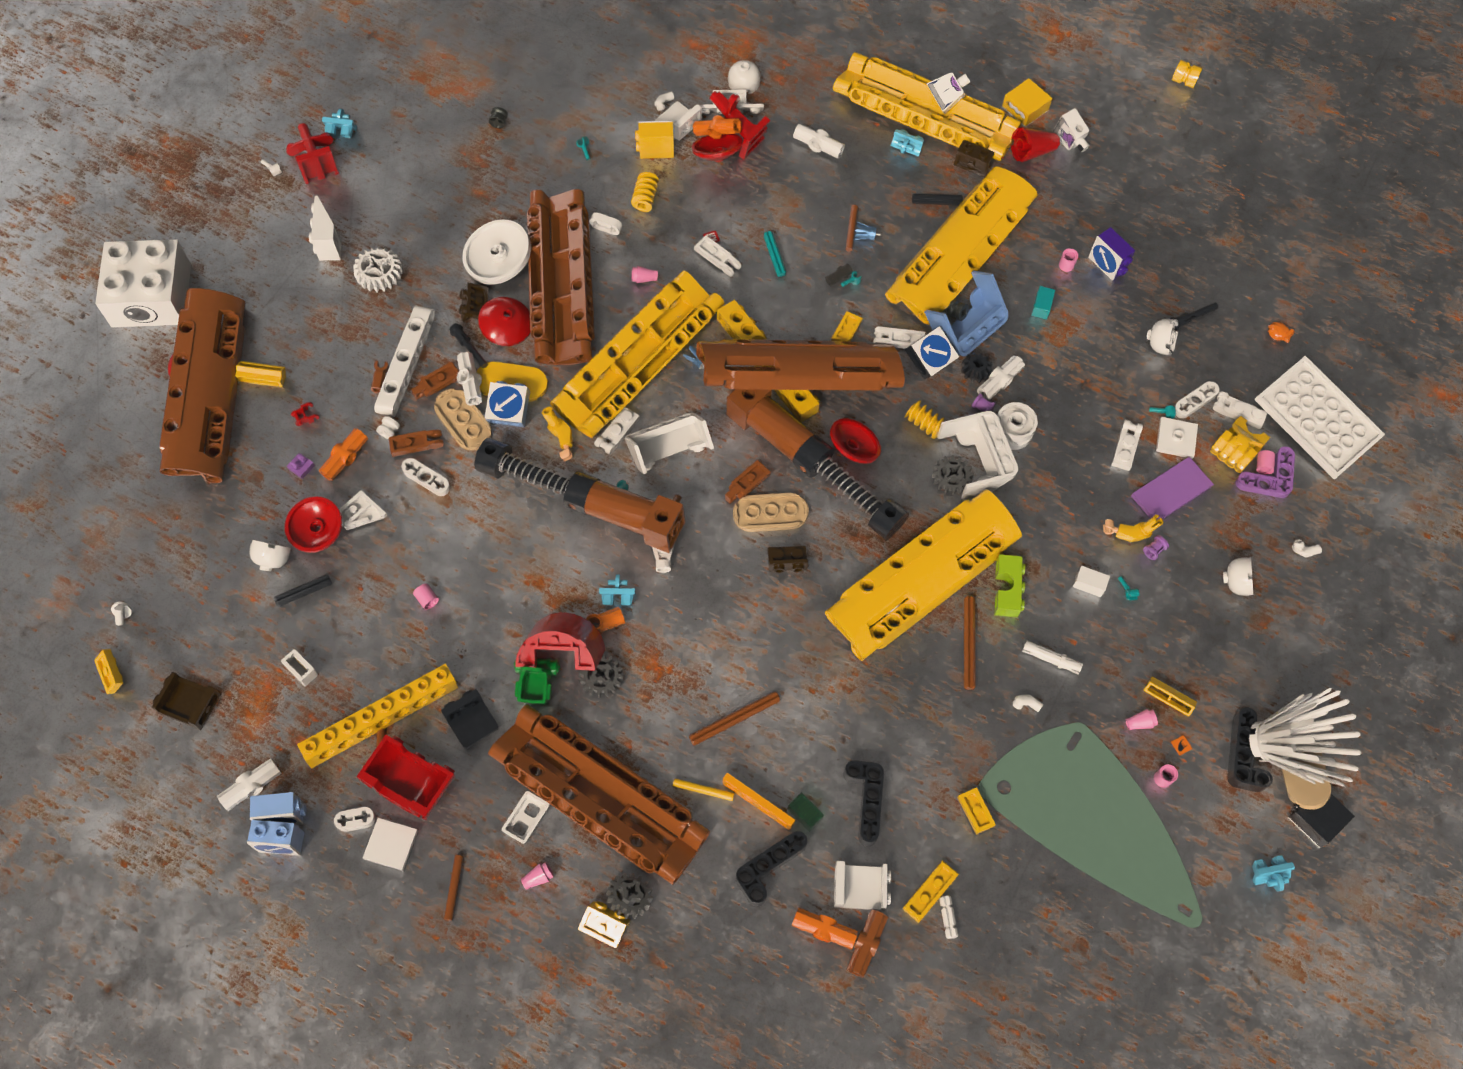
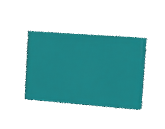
[1031,286,1055,320]

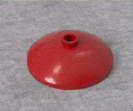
[692,134,743,162]
[478,297,530,346]
[830,418,881,464]
[285,496,342,553]

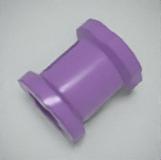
[971,393,996,412]
[1143,535,1169,560]

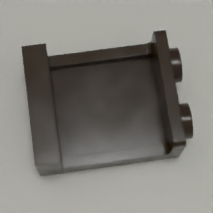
[152,672,221,731]

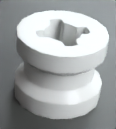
[376,416,400,439]

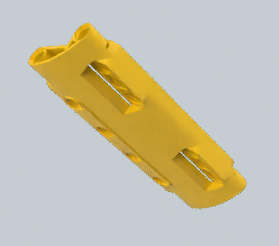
[833,52,1021,162]
[885,166,1038,325]
[550,271,725,438]
[825,489,1022,661]

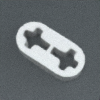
[589,212,623,235]
[334,807,376,832]

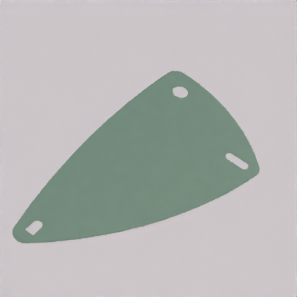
[978,722,1202,928]

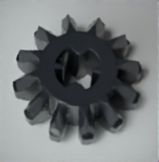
[961,352,992,383]

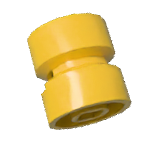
[1172,60,1202,89]

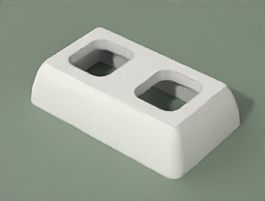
[502,791,549,844]

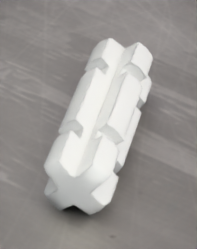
[939,896,958,939]

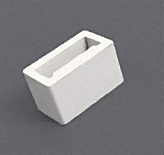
[1073,566,1110,597]
[281,649,318,686]

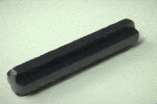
[912,194,963,205]
[274,574,332,607]

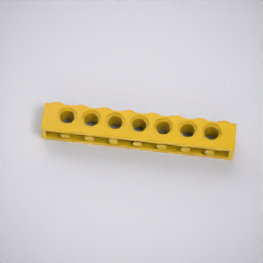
[717,300,820,423]
[297,663,458,769]

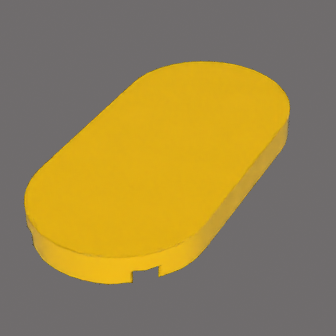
[476,362,548,402]

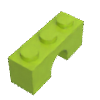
[994,554,1025,617]

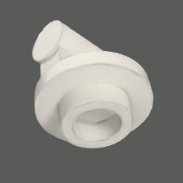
[111,602,132,626]

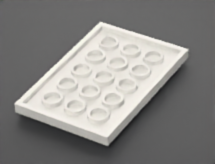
[1254,356,1385,479]

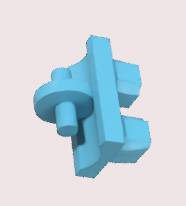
[322,109,357,138]
[891,129,924,157]
[599,574,636,605]
[1252,855,1295,892]

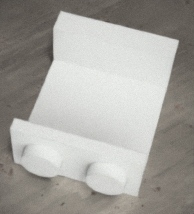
[834,861,891,911]

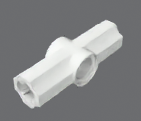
[793,124,845,158]
[457,352,482,406]
[977,355,1025,401]
[217,758,282,811]

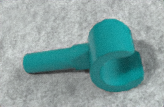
[576,136,590,160]
[841,271,862,287]
[1149,405,1176,419]
[1118,576,1140,601]

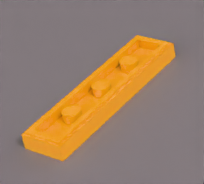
[723,773,795,830]

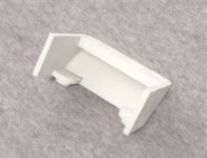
[937,411,1018,501]
[625,413,714,474]

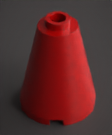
[1011,127,1060,162]

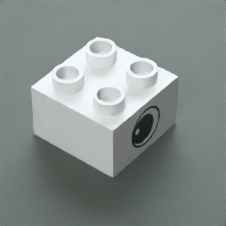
[95,239,191,327]

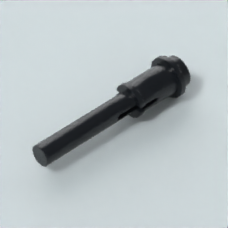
[1170,302,1218,331]
[449,323,488,368]

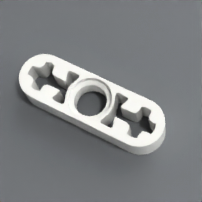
[1175,381,1219,418]
[401,458,450,496]

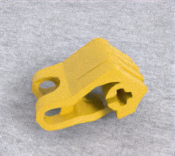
[1210,416,1270,474]

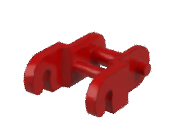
[291,402,319,426]

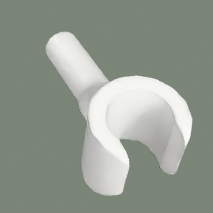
[261,159,282,176]

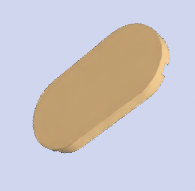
[434,389,492,450]
[733,492,809,532]
[1281,751,1331,810]

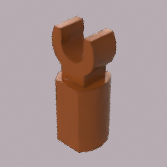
[371,361,389,393]

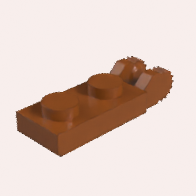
[389,429,444,457]

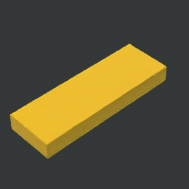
[902,860,959,923]

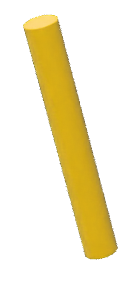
[673,778,734,801]

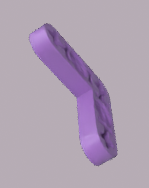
[1235,446,1295,498]

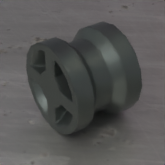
[488,107,508,129]
[947,299,969,321]

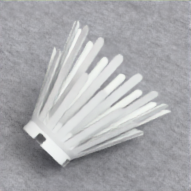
[1249,688,1361,787]

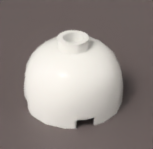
[728,60,761,94]
[1147,319,1178,355]
[249,540,291,572]
[1223,557,1253,596]

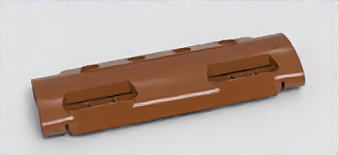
[527,189,595,365]
[160,288,246,483]
[696,339,905,390]
[488,704,710,885]

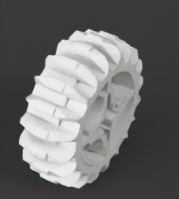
[353,246,403,293]

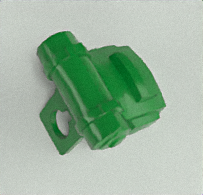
[514,658,560,704]

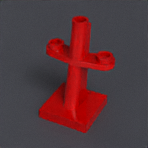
[709,91,770,160]
[286,123,339,184]

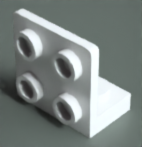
[655,101,702,141]

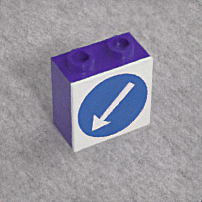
[1088,227,1135,280]

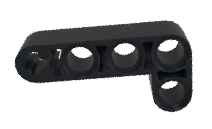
[1227,707,1273,792]
[843,760,884,847]
[736,831,807,907]

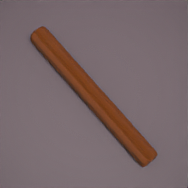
[964,596,976,690]
[689,691,780,745]

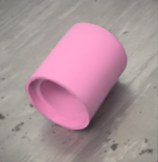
[1059,249,1078,272]
[1256,450,1275,475]
[413,583,439,610]
[1154,764,1178,788]

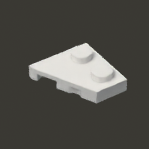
[339,490,387,530]

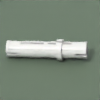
[1022,640,1083,675]

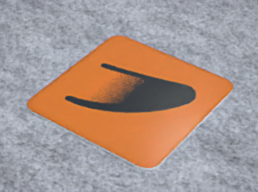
[1171,735,1192,755]

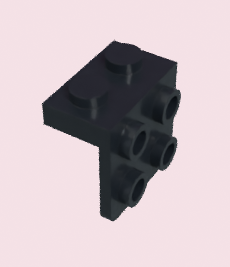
[441,689,499,749]

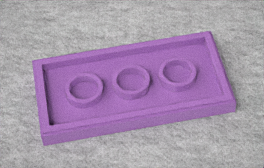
[1131,457,1214,520]

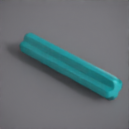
[764,231,786,277]

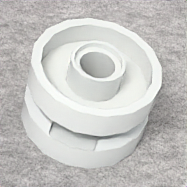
[997,402,1038,450]

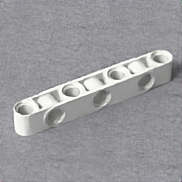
[375,305,435,417]

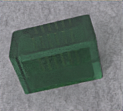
[787,792,824,832]

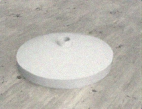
[463,220,531,285]

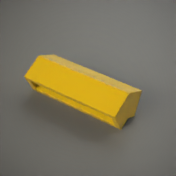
[235,361,286,387]
[1143,676,1197,716]

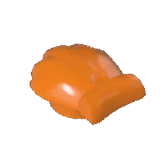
[1268,322,1295,343]

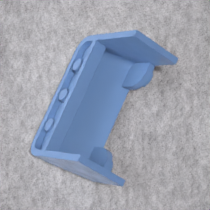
[925,270,1008,356]

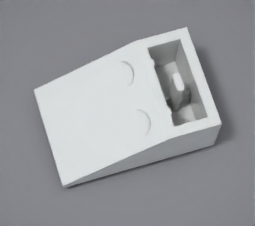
[309,196,342,261]

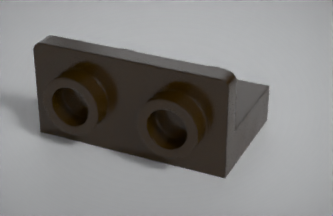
[953,140,994,178]
[459,282,488,322]
[767,546,808,573]

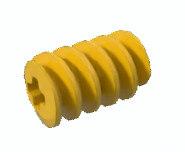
[631,172,659,212]
[905,400,945,439]

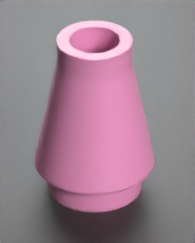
[631,266,658,284]
[1125,709,1158,730]
[521,862,554,890]

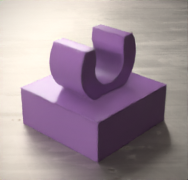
[287,453,315,479]

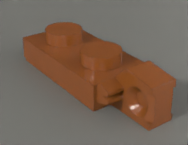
[411,362,459,400]
[725,460,771,504]

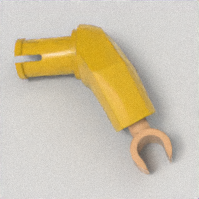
[541,406,573,462]
[1103,514,1164,542]

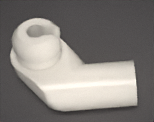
[654,91,674,111]
[1292,539,1322,557]
[1012,694,1044,712]

